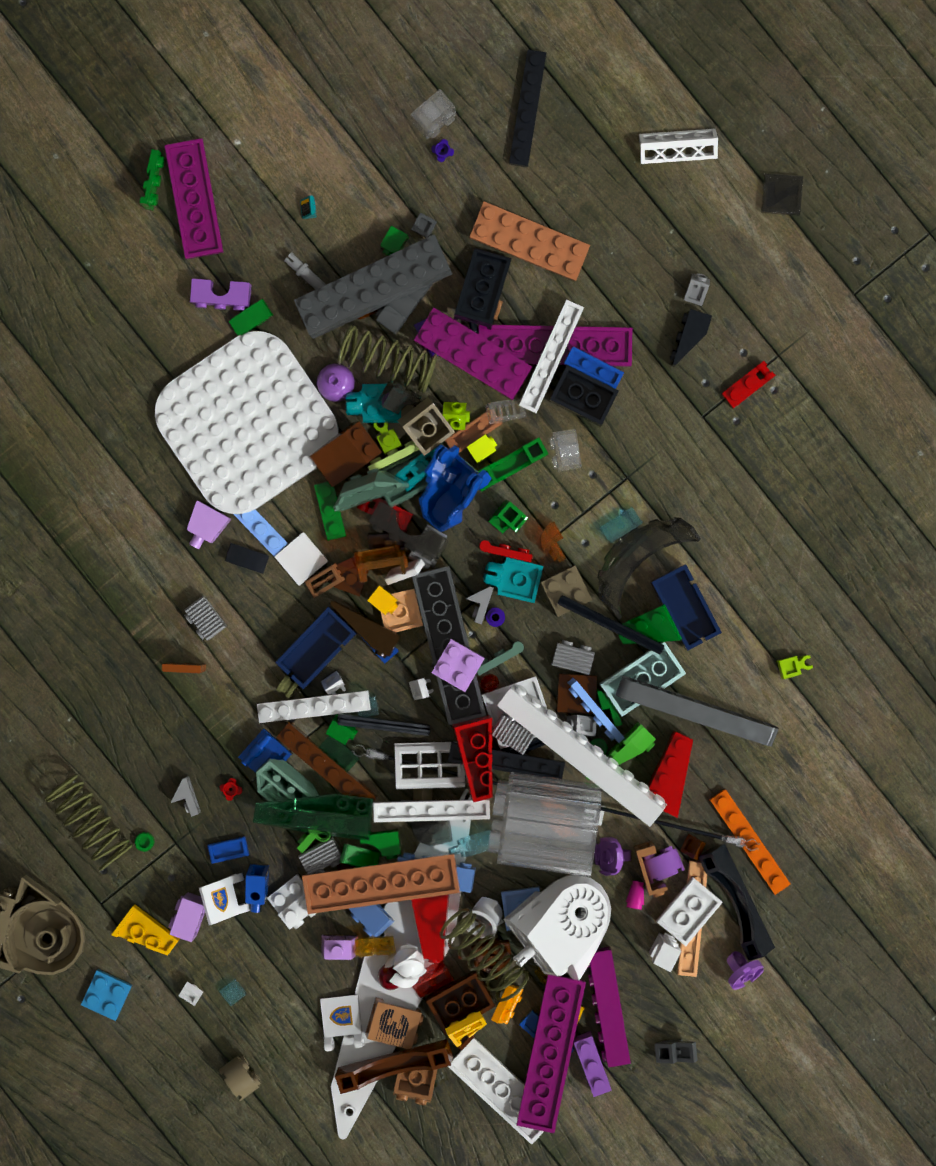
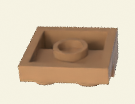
[393,1069,437,1105]

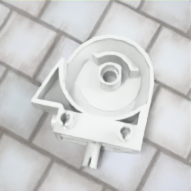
[503,875,611,981]

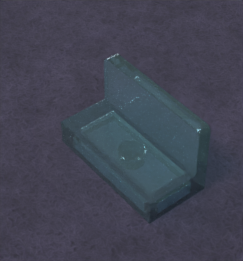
[599,507,643,544]

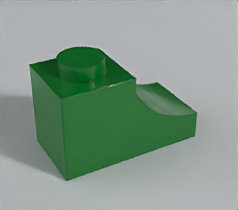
[360,829,401,859]

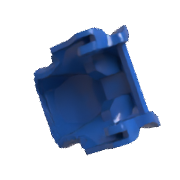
[419,444,492,532]

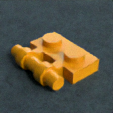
[491,985,524,1024]

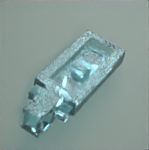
[448,828,501,857]

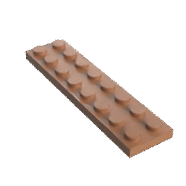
[302,853,460,914]

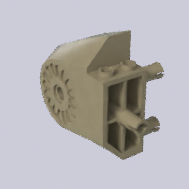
[0,875,85,975]

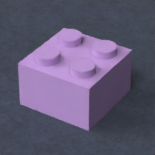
[431,638,485,692]
[168,892,205,942]

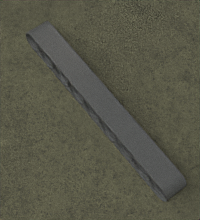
[615,676,779,747]

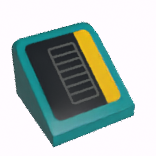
[300,195,317,219]

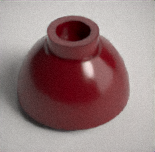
[378,965,400,990]

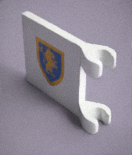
[199,873,251,925]
[320,995,364,1051]

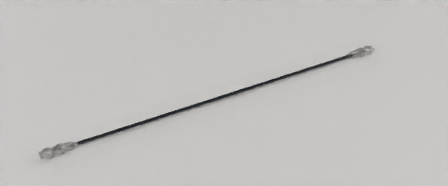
[351,745,760,851]

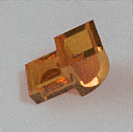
[540,522,566,563]

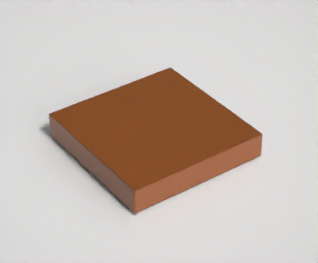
[162,663,206,673]

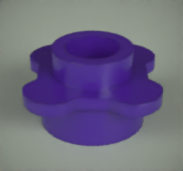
[431,139,454,162]

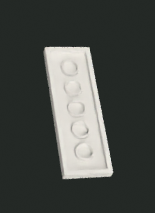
[448,1037,544,1144]

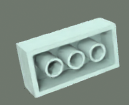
[599,642,686,716]

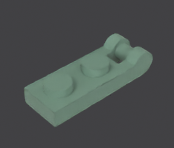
[477,641,524,676]

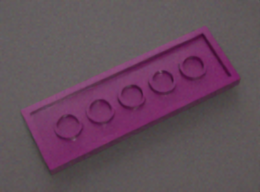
[165,138,224,260]
[414,307,532,401]

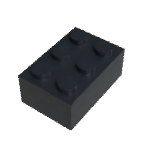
[549,365,619,427]

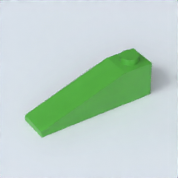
[585,722,656,781]

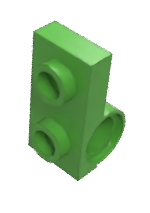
[297,817,333,853]

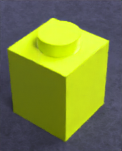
[467,434,497,464]

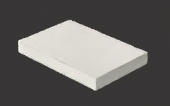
[656,877,723,946]

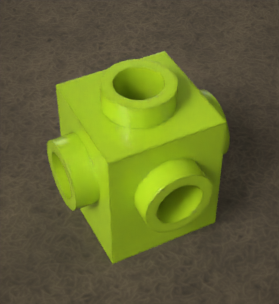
[443,402,470,430]

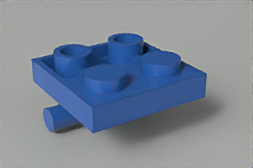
[238,728,293,773]

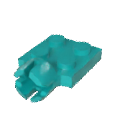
[346,384,401,423]
[483,557,543,603]

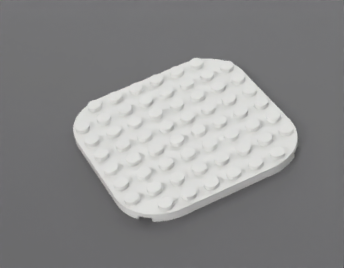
[155,331,338,514]

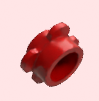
[220,778,242,801]

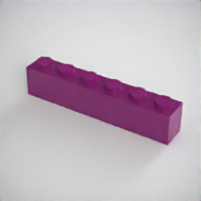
[587,947,631,1068]

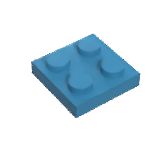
[81,969,132,1021]

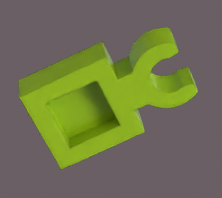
[374,422,402,455]
[777,655,813,679]

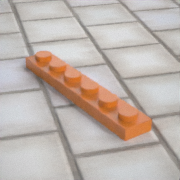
[709,789,791,895]

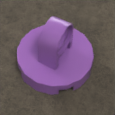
[594,837,631,876]
[727,951,764,990]

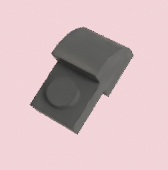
[655,1039,698,1064]

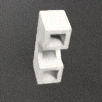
[649,932,681,972]

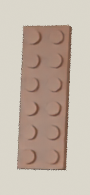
[469,201,590,281]

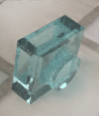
[219,979,247,1006]

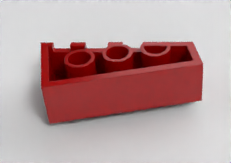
[453,715,492,802]
[647,730,693,818]

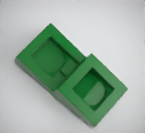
[229,299,273,336]
[597,690,622,727]

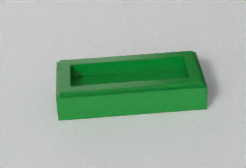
[339,843,380,867]

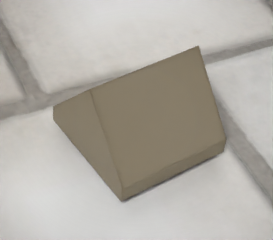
[413,788,433,801]

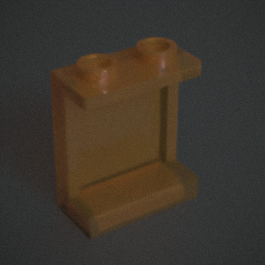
[354,545,408,583]

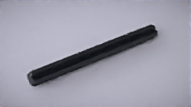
[558,595,664,654]

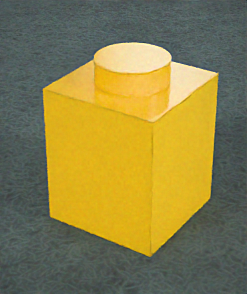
[367,586,399,615]

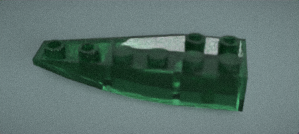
[253,794,374,841]

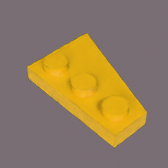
[111,904,180,956]

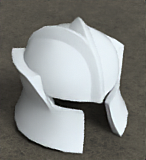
[462,897,504,939]
[384,945,427,988]

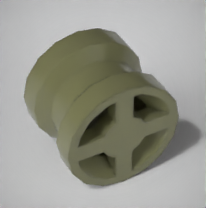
[276,675,298,699]

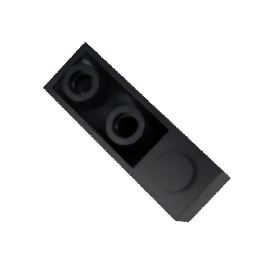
[670,309,712,367]

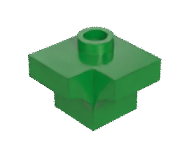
[488,499,528,534]

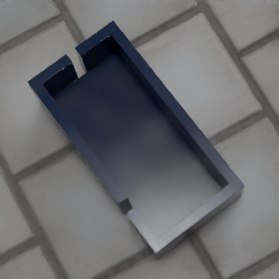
[650,564,722,651]
[275,607,357,689]

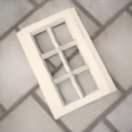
[394,742,465,789]

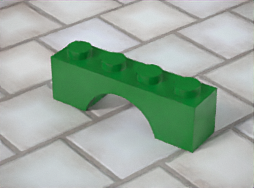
[478,437,548,492]

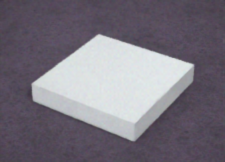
[274,532,328,586]

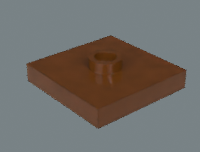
[557,674,597,714]

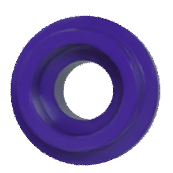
[486,608,505,627]

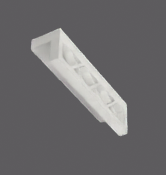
[639,129,718,164]

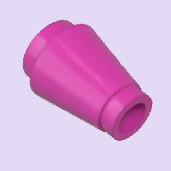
[625,881,644,910]

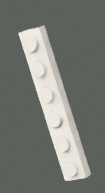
[519,300,584,414]
[257,690,371,723]
[373,799,490,822]

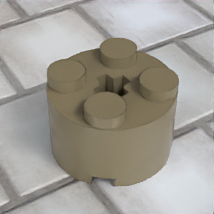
[219,1055,261,1101]

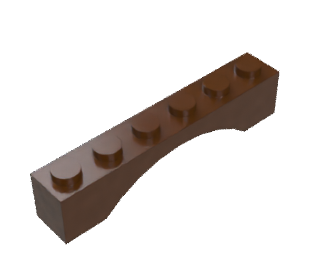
[276,721,378,812]
[335,1039,453,1094]

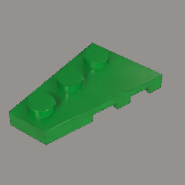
[139,149,164,211]
[618,604,682,644]

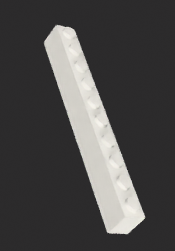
[497,684,667,827]

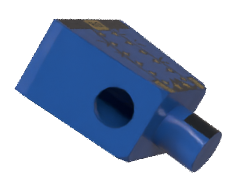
[245,864,269,913]

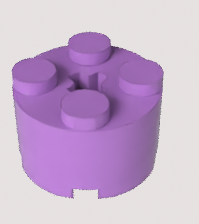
[642,846,685,884]

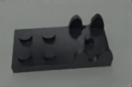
[454,248,512,330]

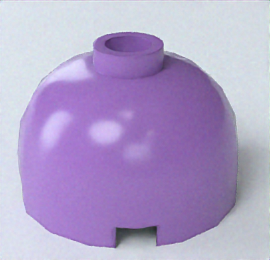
[317,363,355,402]

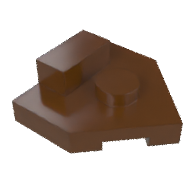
[327,554,369,596]
[471,938,512,980]

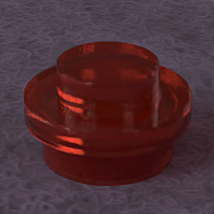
[480,674,499,692]

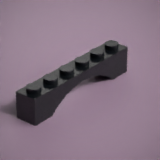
[698,844,775,961]

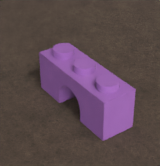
[190,279,252,311]
[574,1031,612,1097]

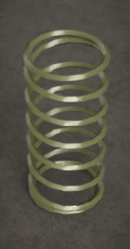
[337,325,437,394]
[44,774,133,871]
[440,908,529,1002]

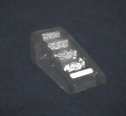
[485,398,527,424]

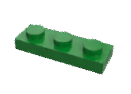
[314,482,346,541]

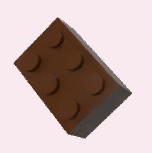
[426,970,496,1035]

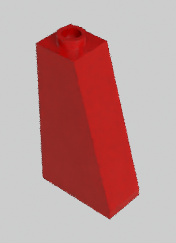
[411,894,449,963]

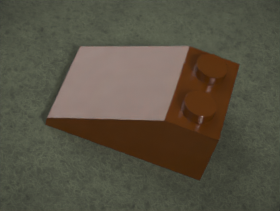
[309,421,382,487]

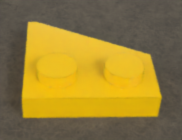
[445,1011,487,1047]

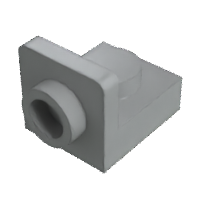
[684,273,710,306]
[566,715,596,736]

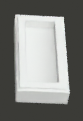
[385,559,424,585]

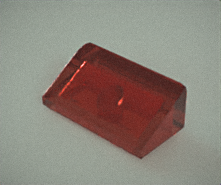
[412,960,454,998]

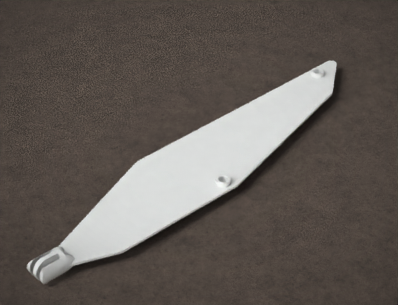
[331,789,471,1139]

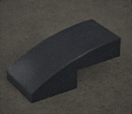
[224,543,269,574]

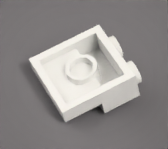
[267,874,316,930]

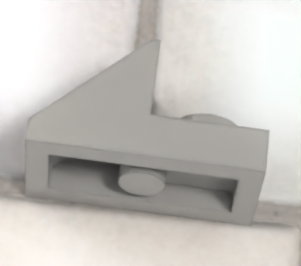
[466,587,494,624]
[171,776,201,817]

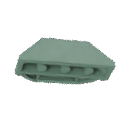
[333,469,409,511]
[256,759,326,819]

